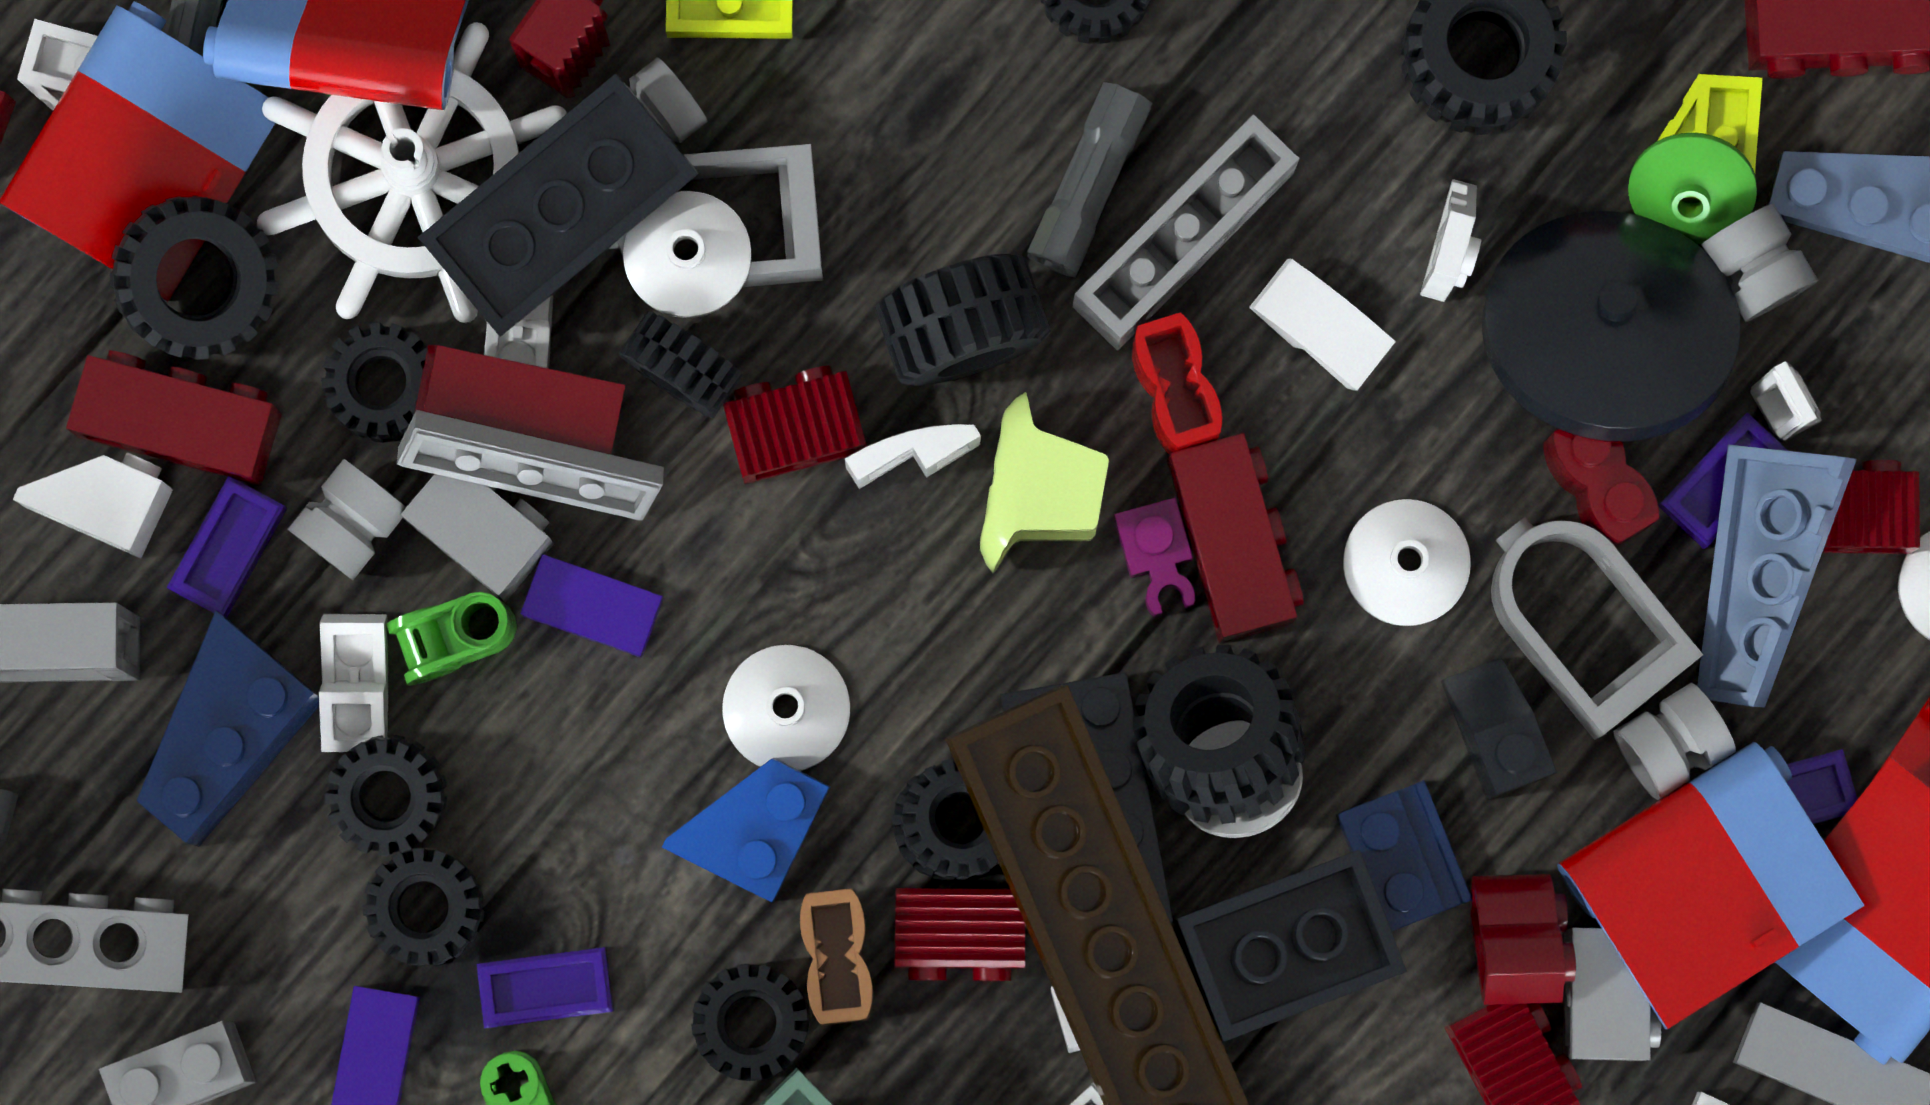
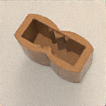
[800,889,874,1026]

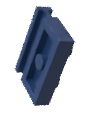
[1336,780,1472,932]

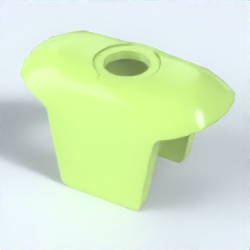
[980,392,1109,573]

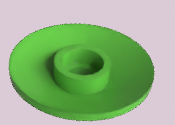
[1628,133,1757,244]

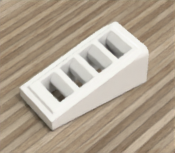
[1750,361,1822,443]

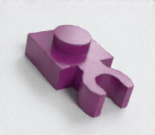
[1113,497,1195,618]

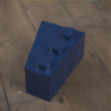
[137,611,319,847]

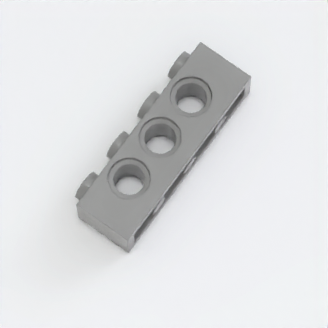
[1073,114,1299,351]
[0,889,188,993]

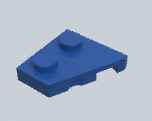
[662,758,831,902]

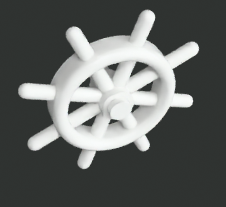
[257,22,567,323]

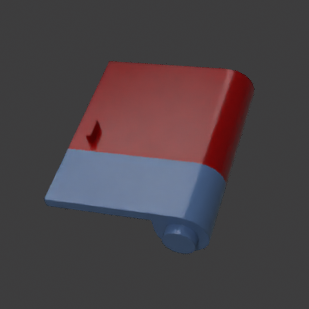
[203,0,469,110]
[0,1,275,302]
[1557,742,1865,1029]
[1775,758,1930,1065]

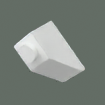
[13,453,173,558]

